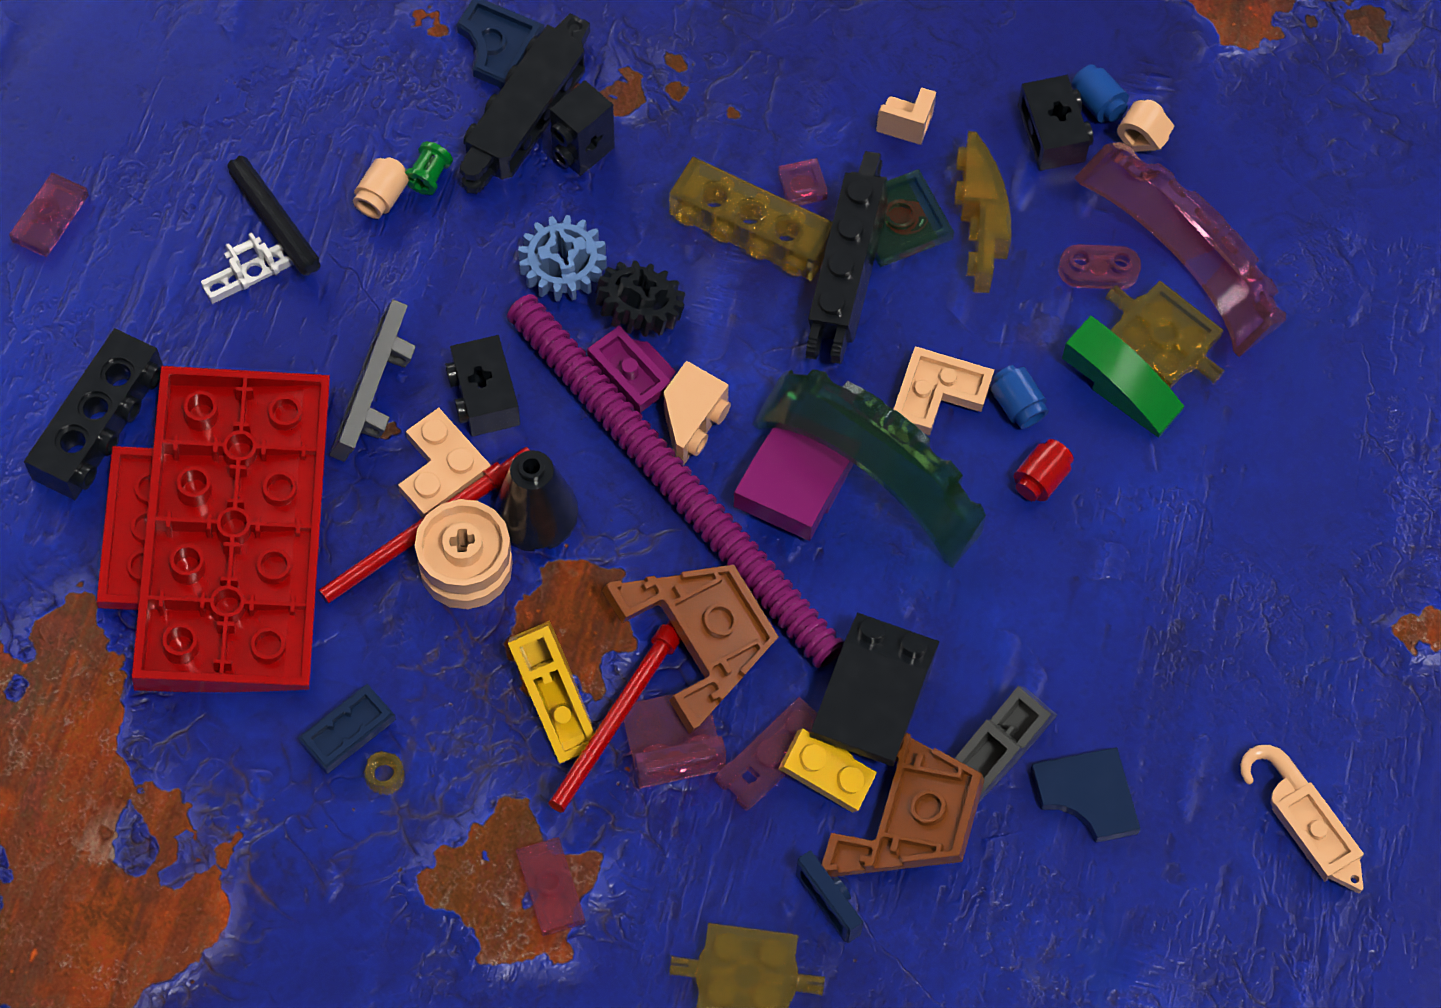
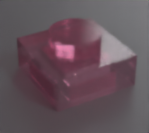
[778,158,828,208]

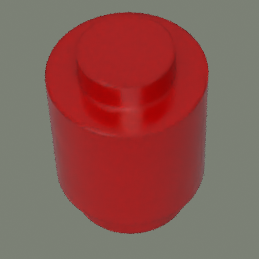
[1014,439,1074,501]

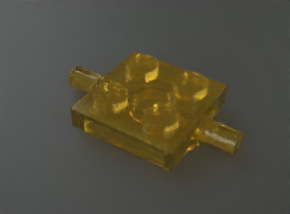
[1105,281,1225,389]
[669,923,825,1008]

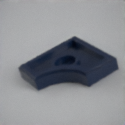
[456,0,544,88]
[1031,747,1140,842]

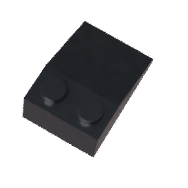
[809,612,940,767]

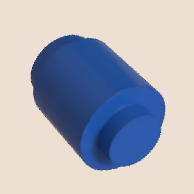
[1071,64,1129,123]
[990,365,1049,429]

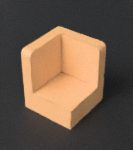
[876,87,936,145]

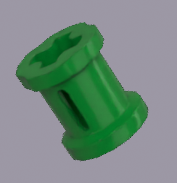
[405,141,453,195]

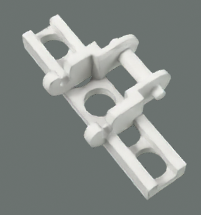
[201,233,294,304]

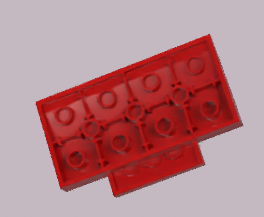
[97,366,330,692]

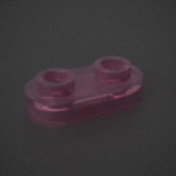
[1058,244,1141,289]

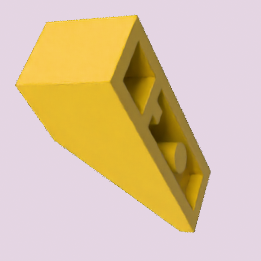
[508,621,595,763]

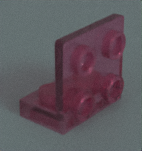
[623,694,726,789]

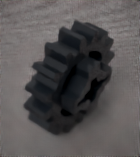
[595,261,685,337]

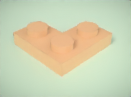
[890,346,994,436]
[398,407,491,518]

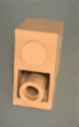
[664,361,731,466]

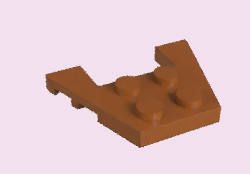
[602,565,779,734]
[822,733,985,877]

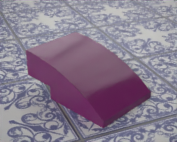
[734,409,863,541]

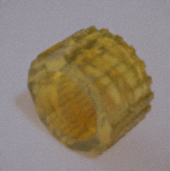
[364,751,405,795]

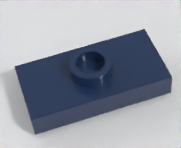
[298,684,396,774]
[796,850,863,943]

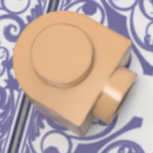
[1117,100,1175,152]

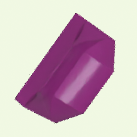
[587,325,676,413]

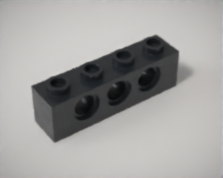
[24,328,163,500]

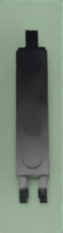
[460,13,590,194]
[806,151,888,364]

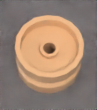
[415,499,513,610]

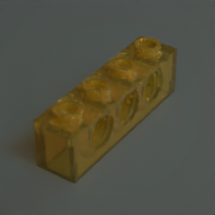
[669,157,833,281]

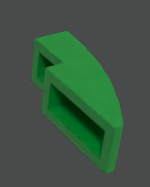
[1062,315,1184,438]

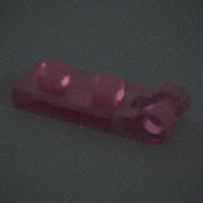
[714,697,817,811]

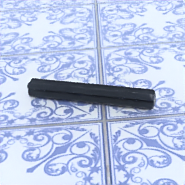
[227,156,320,276]

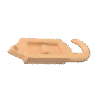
[1240,745,1364,893]

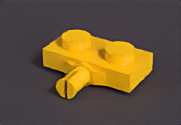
[778,728,877,813]

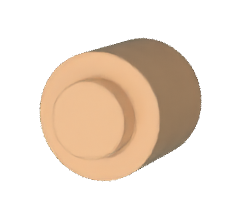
[353,157,409,219]

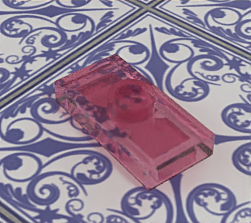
[9,172,89,258]
[516,837,585,937]

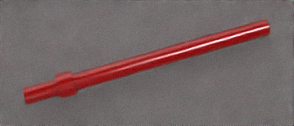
[318,447,530,604]
[549,620,681,813]

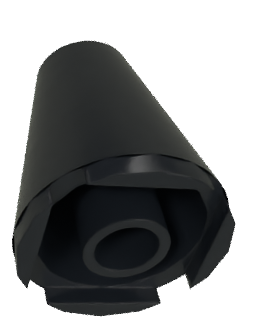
[494,450,578,552]

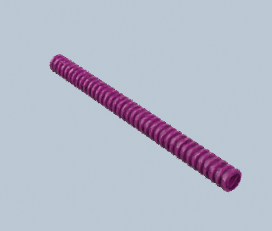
[507,294,845,668]

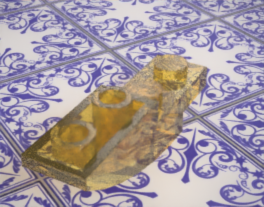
[954,131,1011,293]

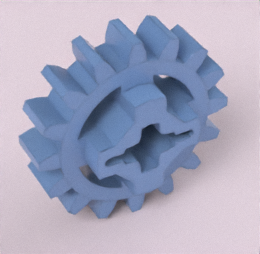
[518,215,607,301]

